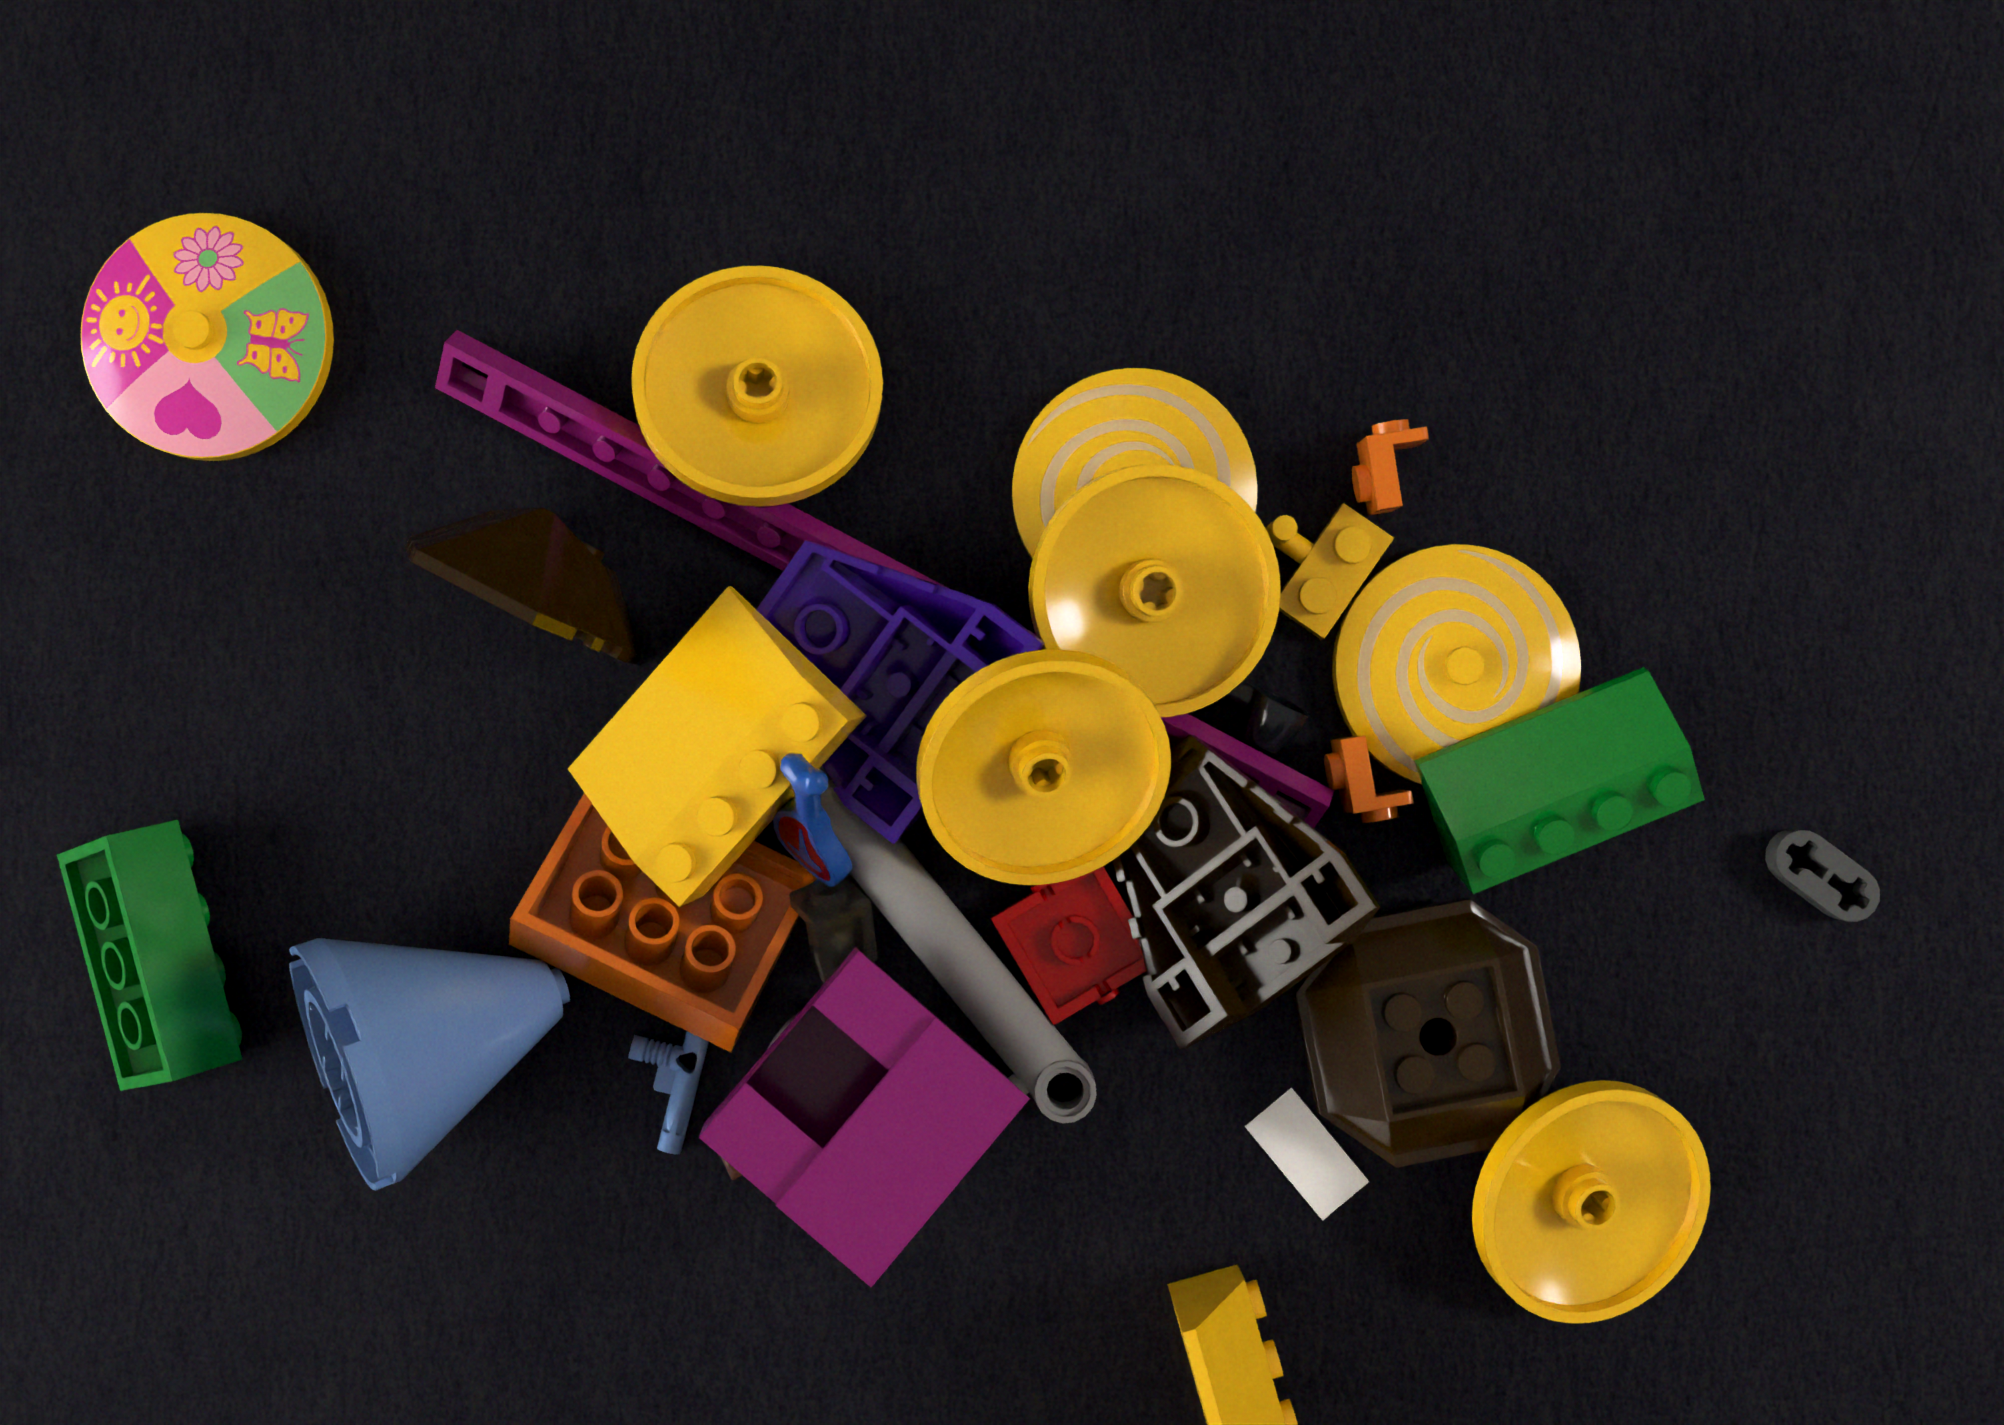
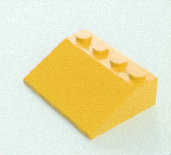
[568,586,867,907]
[1167,1264,1298,1425]

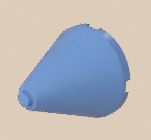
[289,938,570,1191]

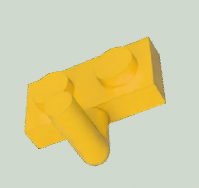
[1266,503,1394,640]

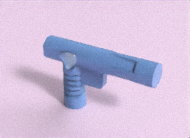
[628,1031,709,1154]

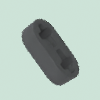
[1765,829,1880,922]

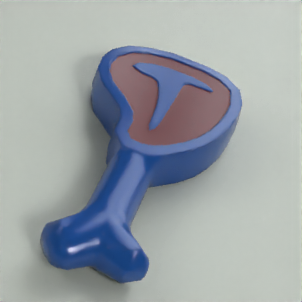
[773,753,853,887]

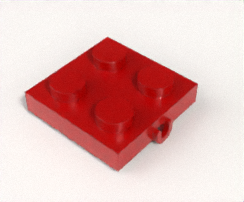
[991,866,1147,1025]

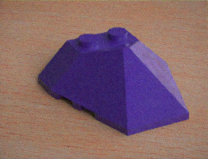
[756,540,1044,844]

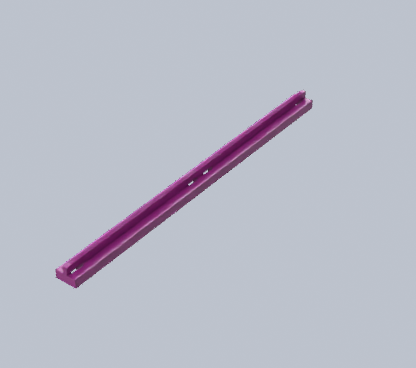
[435,330,1334,828]

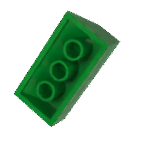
[1414,667,1705,894]
[57,820,242,1091]

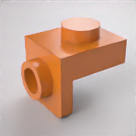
[1352,419,1429,516]
[1324,736,1414,823]

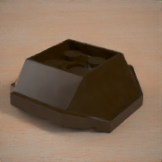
[1293,898,1561,1168]

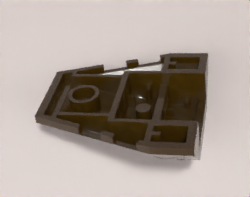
[404,507,641,665]
[1112,734,1380,1050]

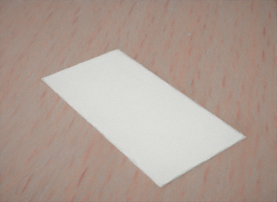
[1245,1087,1369,1221]

